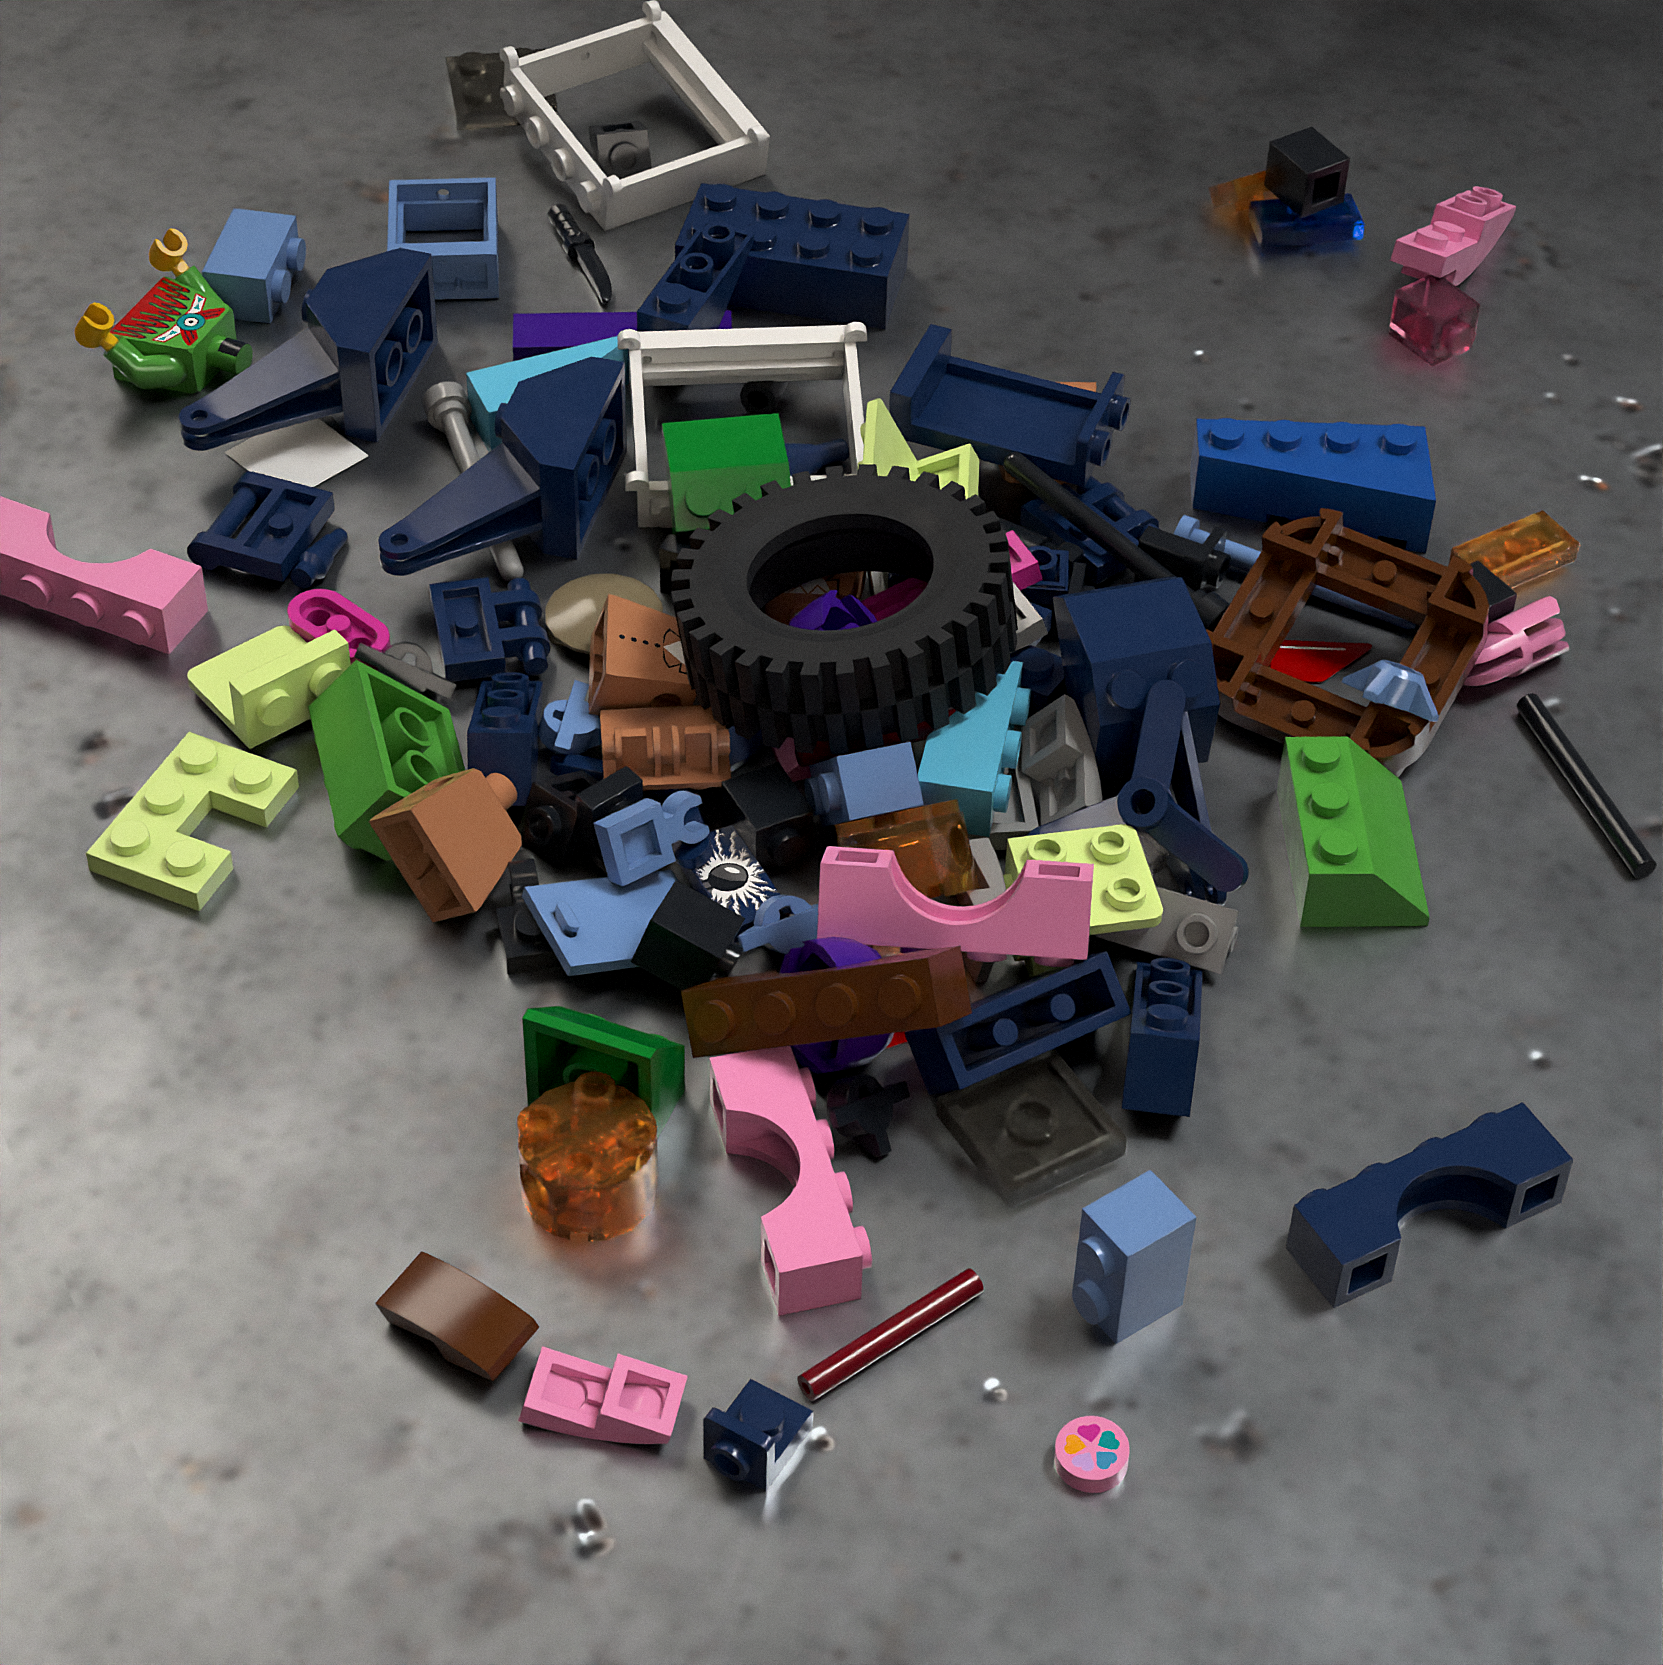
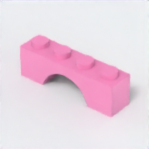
[0,496,208,654]
[817,846,1094,967]
[710,1046,872,1316]

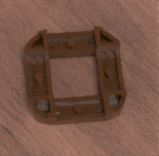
[1206,508,1489,777]

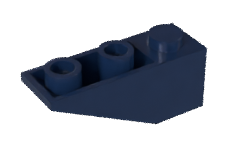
[637,219,755,332]
[467,672,543,806]
[1121,958,1202,1117]

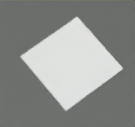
[225,418,369,487]

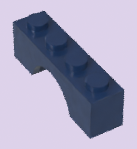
[1286,1102,1574,1308]

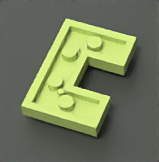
[86,732,299,911]

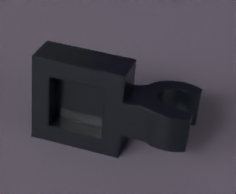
[496,858,562,975]

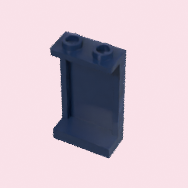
[889,324,1131,487]

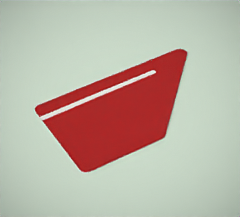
[1270,640,1372,683]

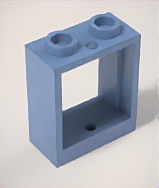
[387,177,499,300]

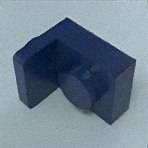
[703,1379,813,1491]

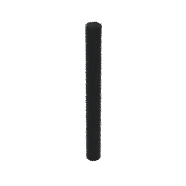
[1516,693,1657,879]

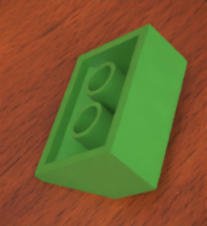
[308,660,465,861]
[1277,736,1430,927]

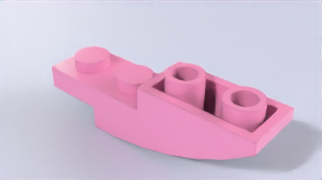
[1390,186,1516,290]

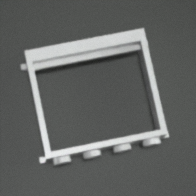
[500,0,770,231]
[617,322,867,528]

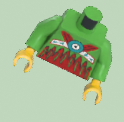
[75,228,253,394]

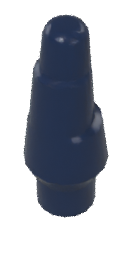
[290,528,348,589]

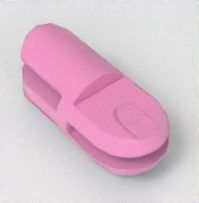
[1463,596,1569,686]

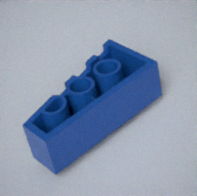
[1190,418,1436,554]

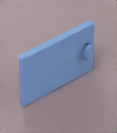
[522,870,678,976]

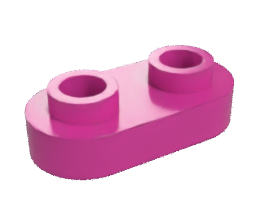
[287,589,391,670]

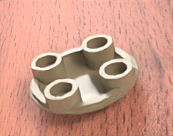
[545,573,663,655]

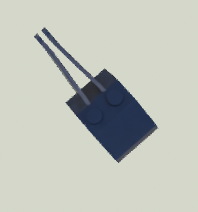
[179,248,438,451]
[378,356,627,576]
[1053,577,1227,906]

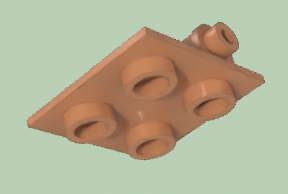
[600,705,731,792]

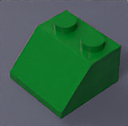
[662,413,791,539]
[522,1006,685,1148]

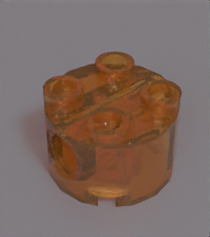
[835,799,979,899]
[517,1072,658,1242]

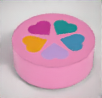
[1054,1416,1130,1493]

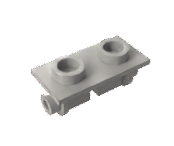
[1096,886,1239,974]

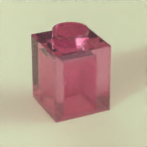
[1388,275,1480,367]

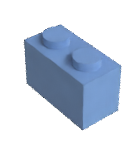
[202,208,306,324]
[804,742,924,827]
[1072,1170,1197,1344]

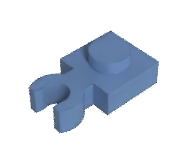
[593,791,710,887]

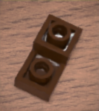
[375,1251,540,1381]

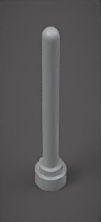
[422,381,523,582]

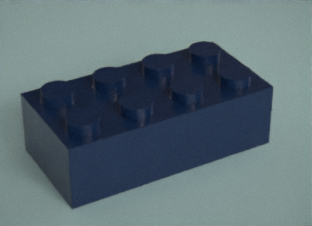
[675,183,910,330]

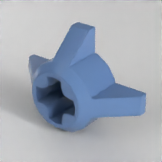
[1342,660,1439,722]
[538,680,602,755]
[738,895,818,956]

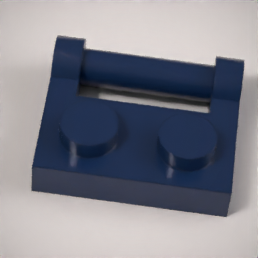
[187,471,335,582]

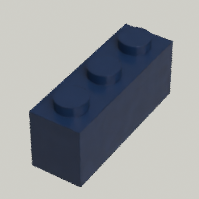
[904,951,1132,1095]

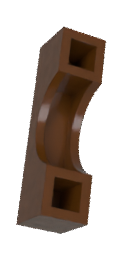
[681,946,972,1058]

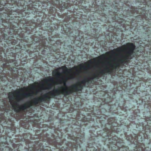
[548,204,612,303]

